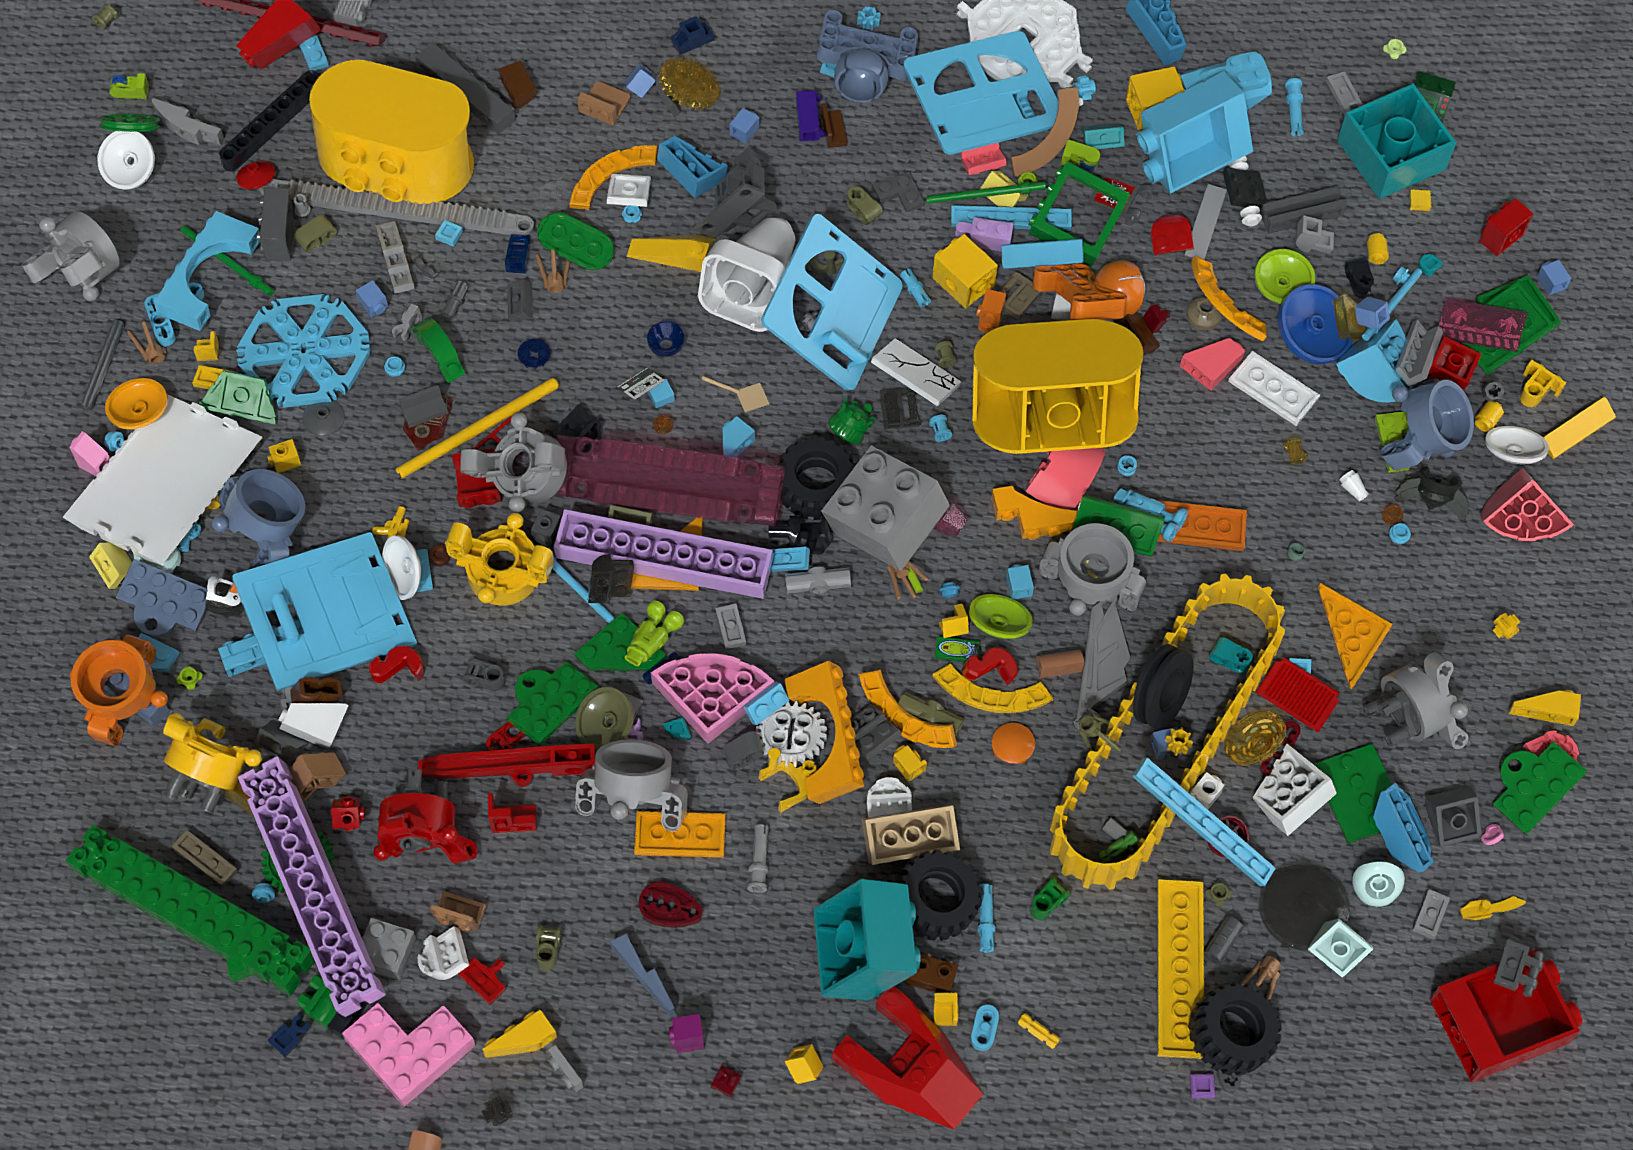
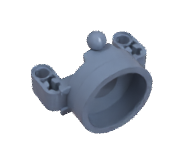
[1380,378,1474,470]
[212,469,305,568]

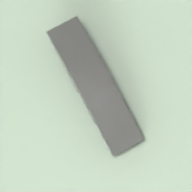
[1185,184,1227,260]
[376,221,415,294]

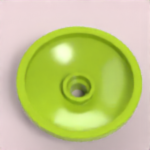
[1254,249,1315,304]
[969,594,1033,639]

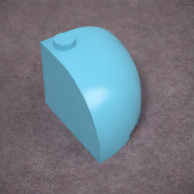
[1336,319,1413,403]

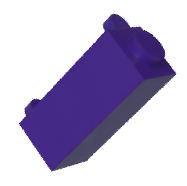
[796,90,825,142]

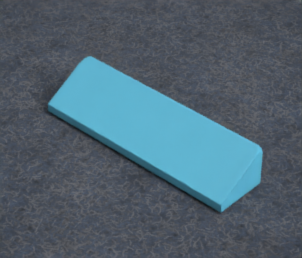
[1002,239,1084,269]

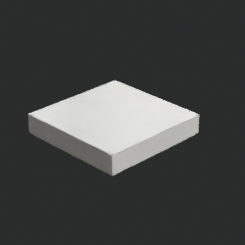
[607,174,651,207]

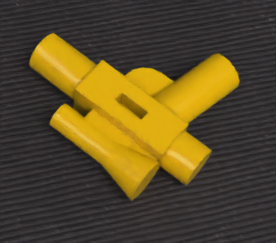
[372,506,409,541]

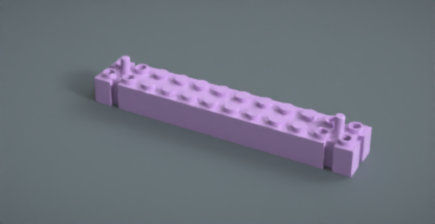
[238,756,386,1017]

